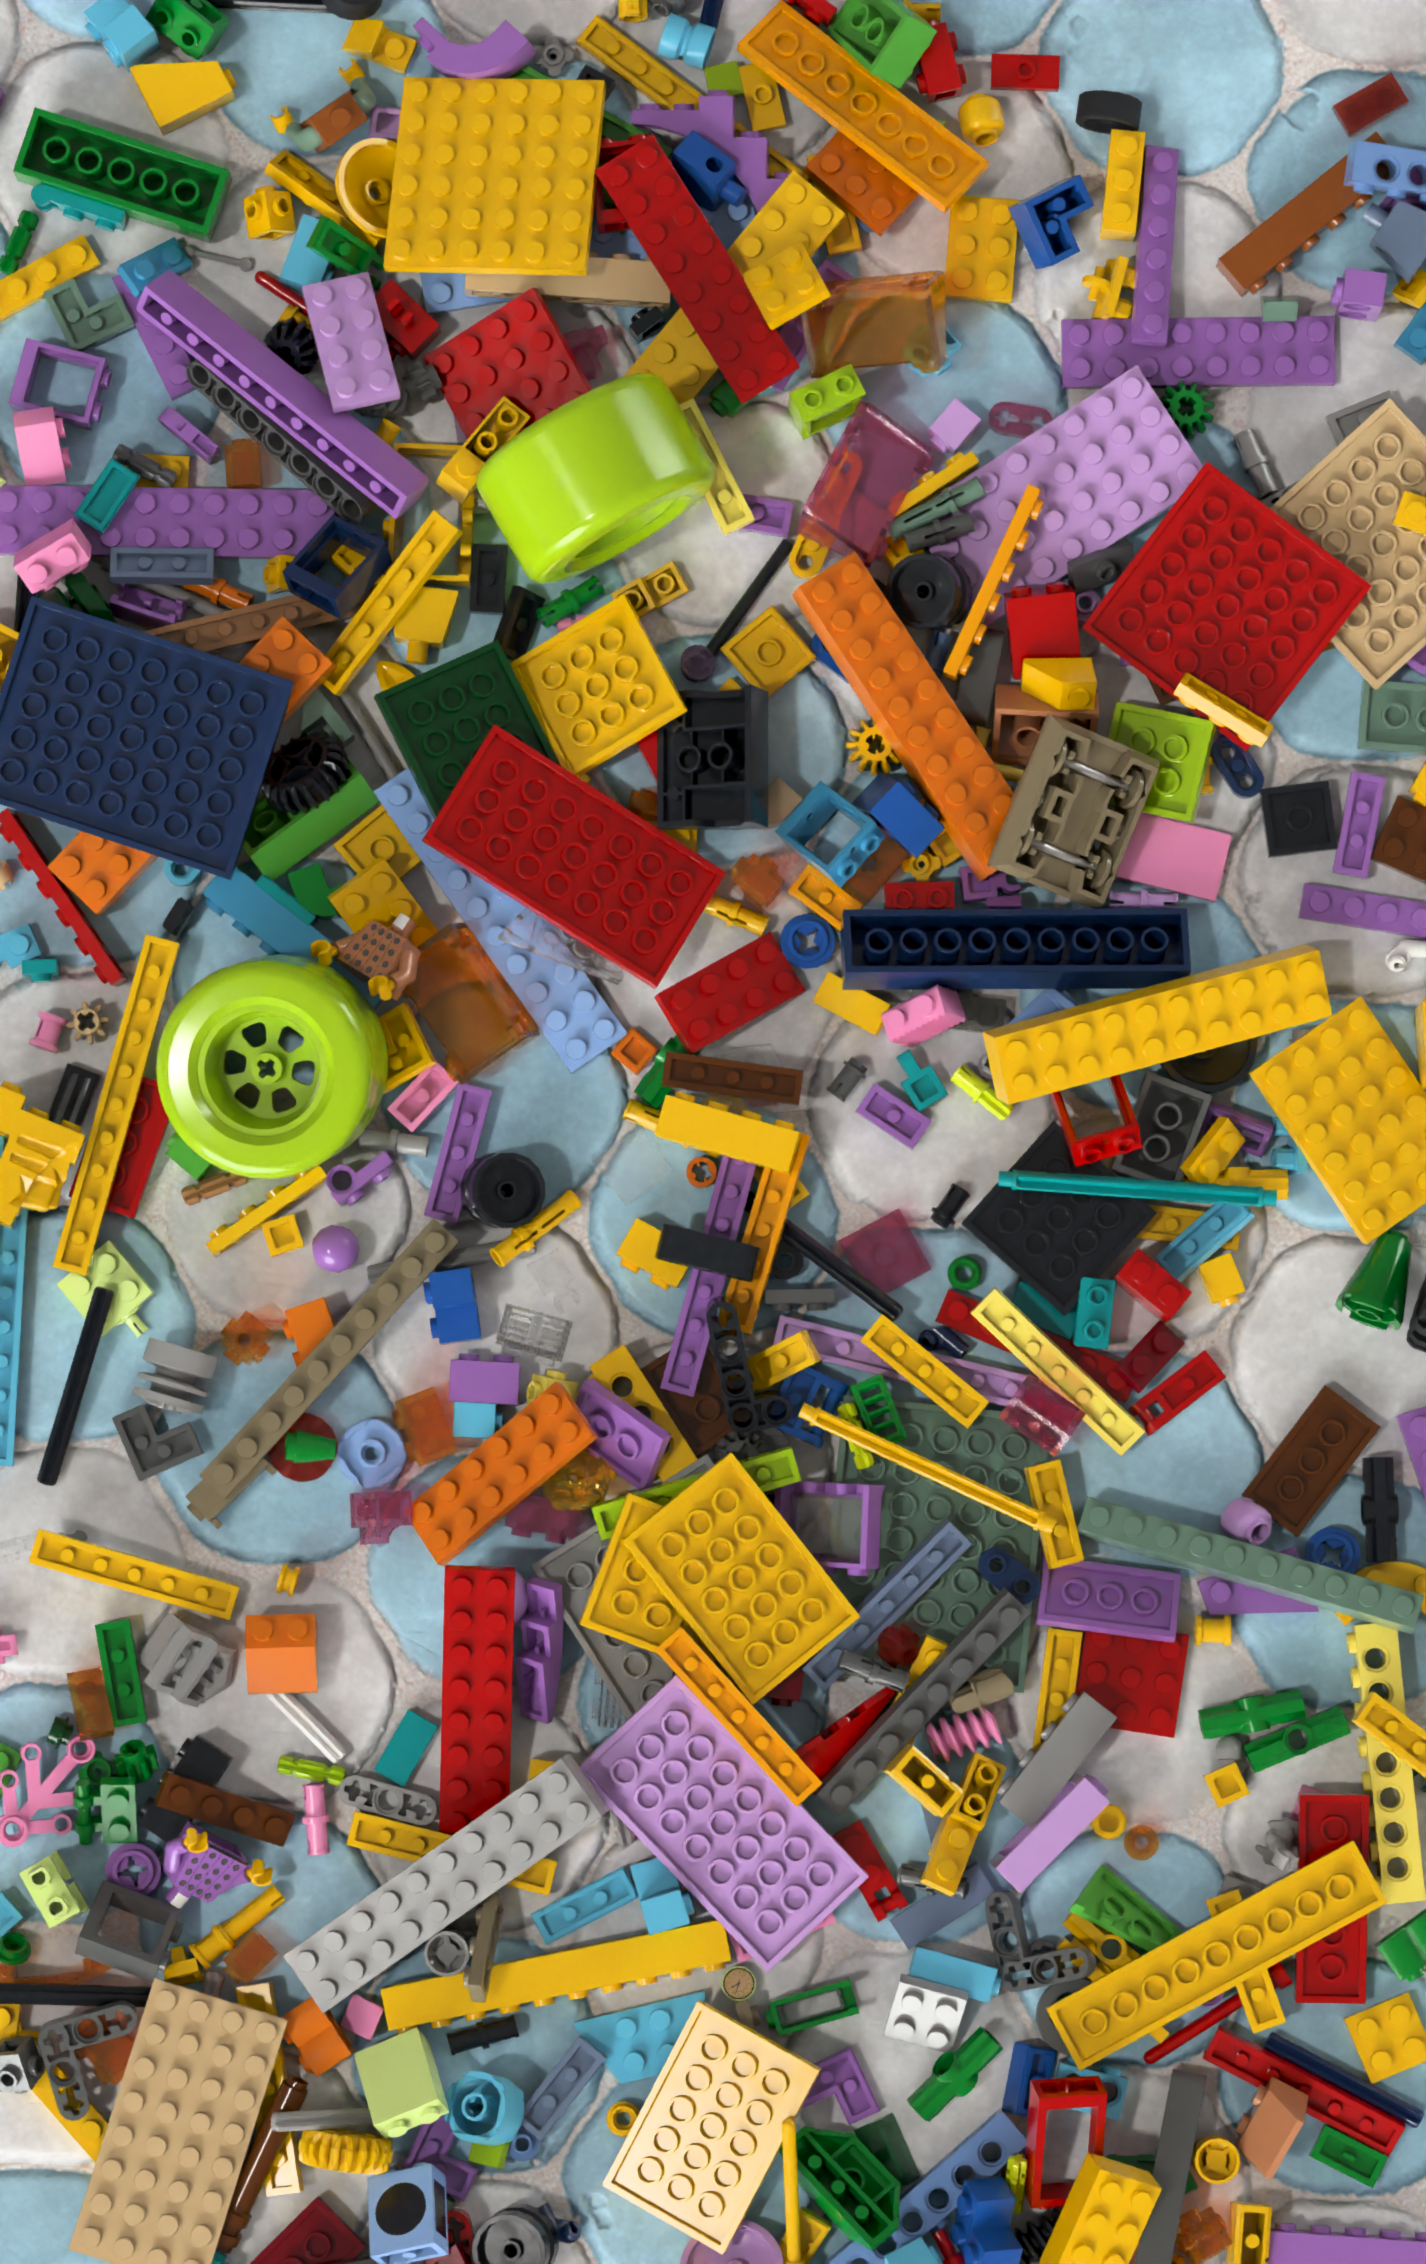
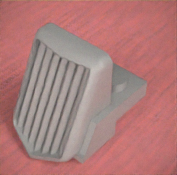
[139,1614,236,1707]

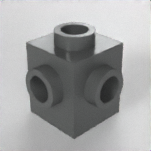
[0,2036,45,2094]

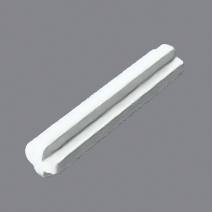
[265,1693,347,1763]

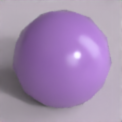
[312,1225,360,1273]

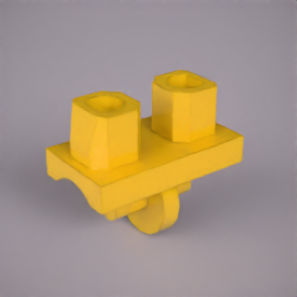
[1081,256,1135,319]

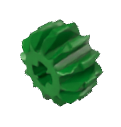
[1159,381,1215,439]

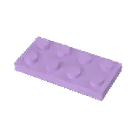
[302,272,400,414]

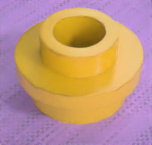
[606,2101,640,2137]

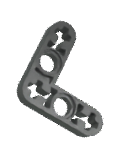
[985,1891,1096,1992]
[38,2000,138,2121]

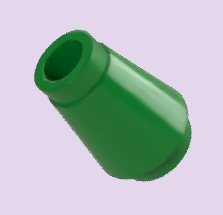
[285,1429,336,1464]

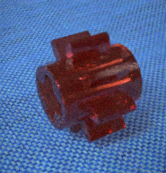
[876,1623,920,1668]

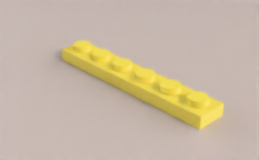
[971,1286,1146,1456]

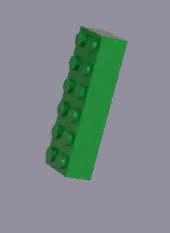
[13,107,232,244]

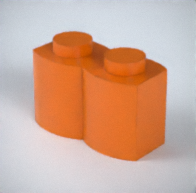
[282,1997,355,2077]

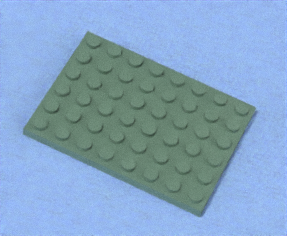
[827,1395,1051,1693]

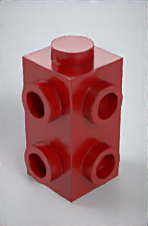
[916,20,967,104]

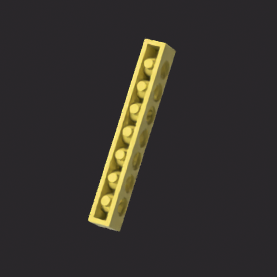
[1346,1623,1426,1905]

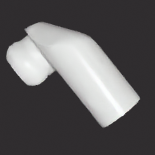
[1385,939,1426,973]

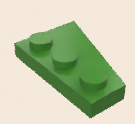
[1068,1864,1183,1951]

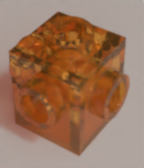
[220,1311,276,1366]
[1175,2206,1233,2264]

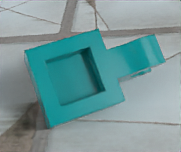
[896,1049,948,1112]

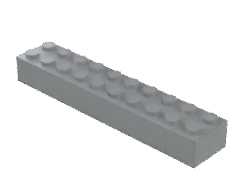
[283,1753,609,2013]

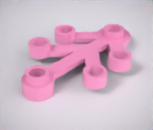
[0,1734,95,1847]

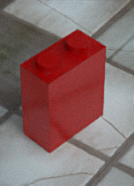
[1003,581,1081,680]
[1111,1248,1192,1323]

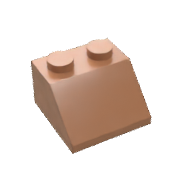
[1235,2076,1309,2180]

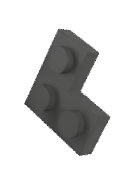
[112,1404,204,1482]

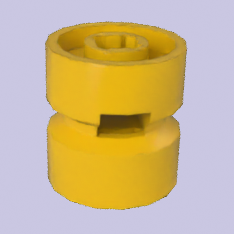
[1191,2134,1240,2184]

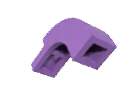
[413,17,537,79]

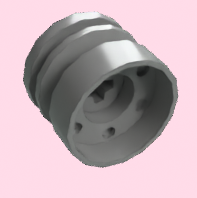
[132,1337,219,1415]

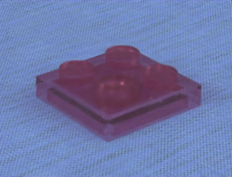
[838,1209,931,1294]

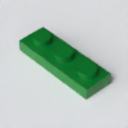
[95,1619,148,1728]

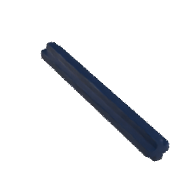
[1264,2033,1424,2128]

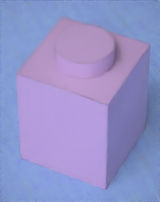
[928,397,982,456]

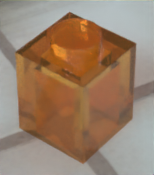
[224,439,263,489]
[223,1928,279,1984]

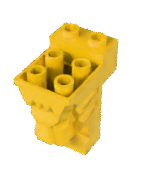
[0,1081,86,1229]

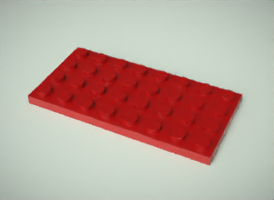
[421,724,727,989]

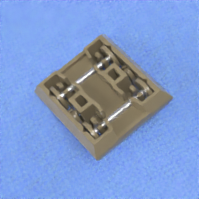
[987,713,1160,909]

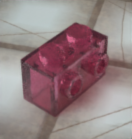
[999,1373,1086,1457]
[505,1495,580,1544]

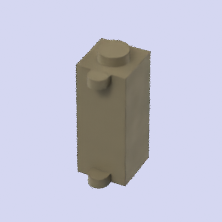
[185,1457,277,1529]

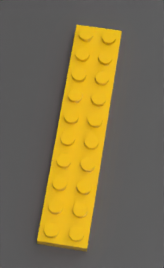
[1046,1840,1388,2071]

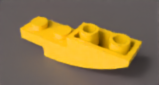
[920,1752,1007,1896]

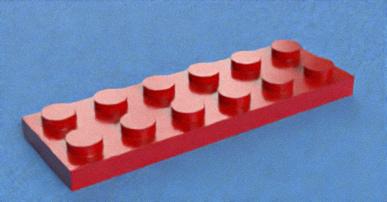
[1294,1793,1370,2004]

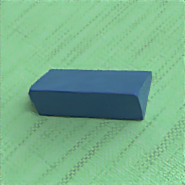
[1002,2042,1057,2116]

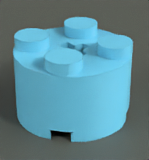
[443,2071,524,2146]

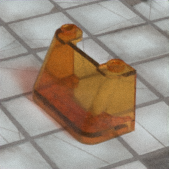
[801,271,947,378]
[401,922,540,1085]

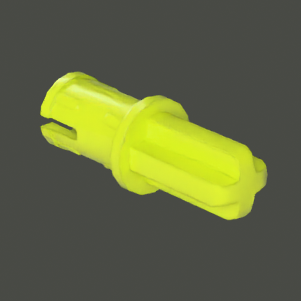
[950,1063,1014,1120]

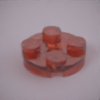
[268,1413,338,1482]

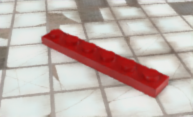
[0,808,128,987]
[935,1289,1132,1403]
[1202,2025,1406,2157]

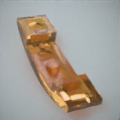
[0,1957,112,1985]

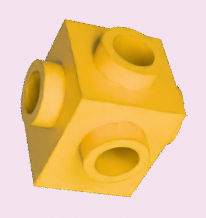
[243,186,296,241]

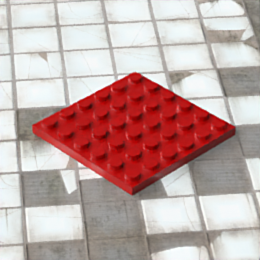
[1082,462,1372,751]

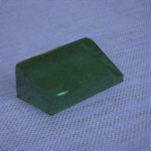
[854,2113,920,2187]

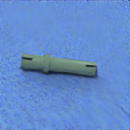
[885,476,987,542]

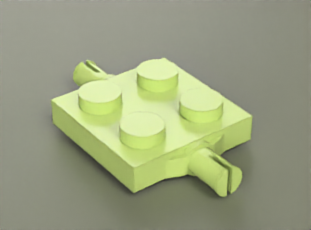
[57,1240,155,1338]

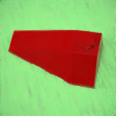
[794,1686,896,1796]

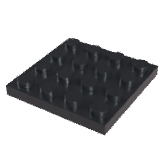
[961,1121,1157,1316]

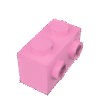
[13,406,72,486]
[13,518,92,594]

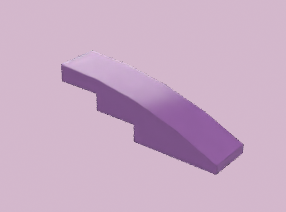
[515,1576,564,1724]

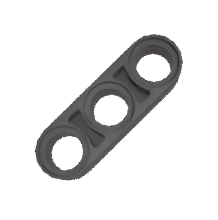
[956,628,1005,727]

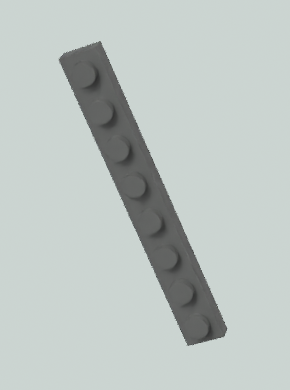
[814,1587,1031,1815]

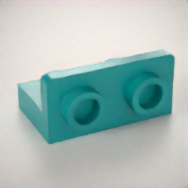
[1073,1277,1116,1350]

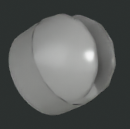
[1215,1735,1243,1760]

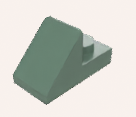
[300,688,356,747]

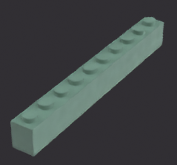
[1078,1496,1424,1634]

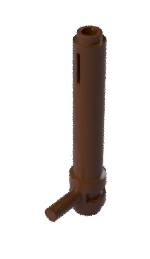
[216,2075,308,2254]

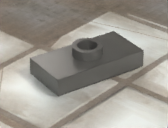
[1067,539,1134,596]

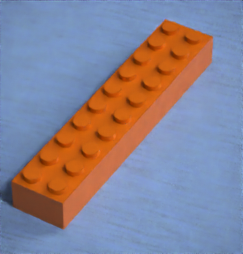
[791,551,1014,882]
[47,616,338,916]

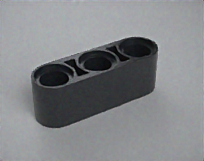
[655,1224,761,1282]

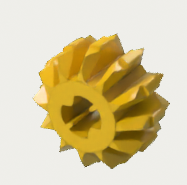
[845,720,900,776]

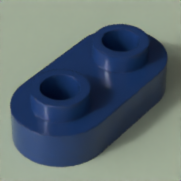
[1210,735,1264,799]
[978,1548,1041,1604]

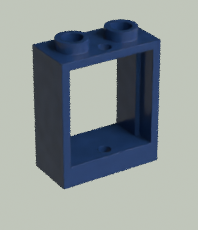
[282,514,393,620]

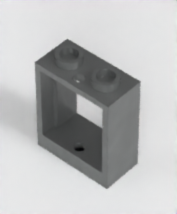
[75,1880,184,1982]

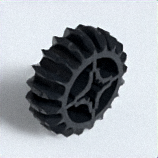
[261,730,350,816]

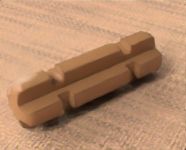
[181,1172,248,1206]

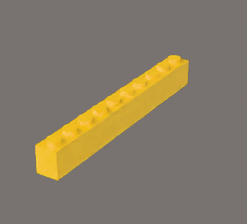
[380,1919,731,2035]

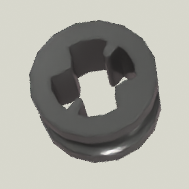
[1029,1939,1057,1971]

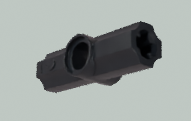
[1361,1457,1399,1562]

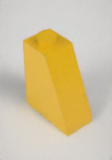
[129,61,237,136]

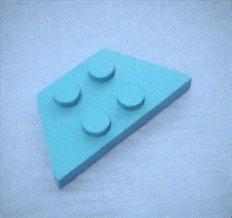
[574,1990,705,2084]

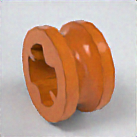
[686,1157,717,1189]

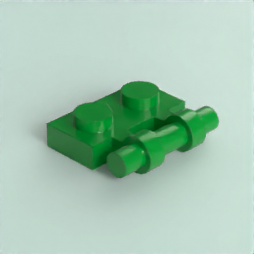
[73,1777,139,1845]

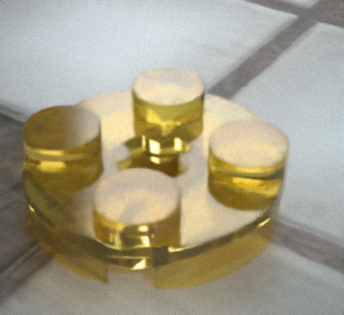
[541,1449,610,1511]

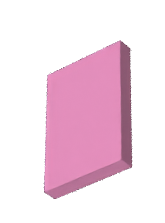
[1115,813,1232,903]

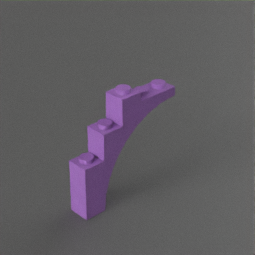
[631,90,790,213]

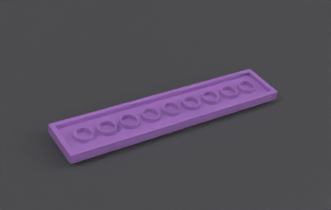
[0,485,334,560]

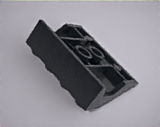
[657,685,768,830]

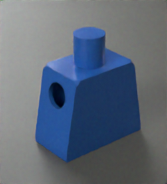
[671,130,748,212]

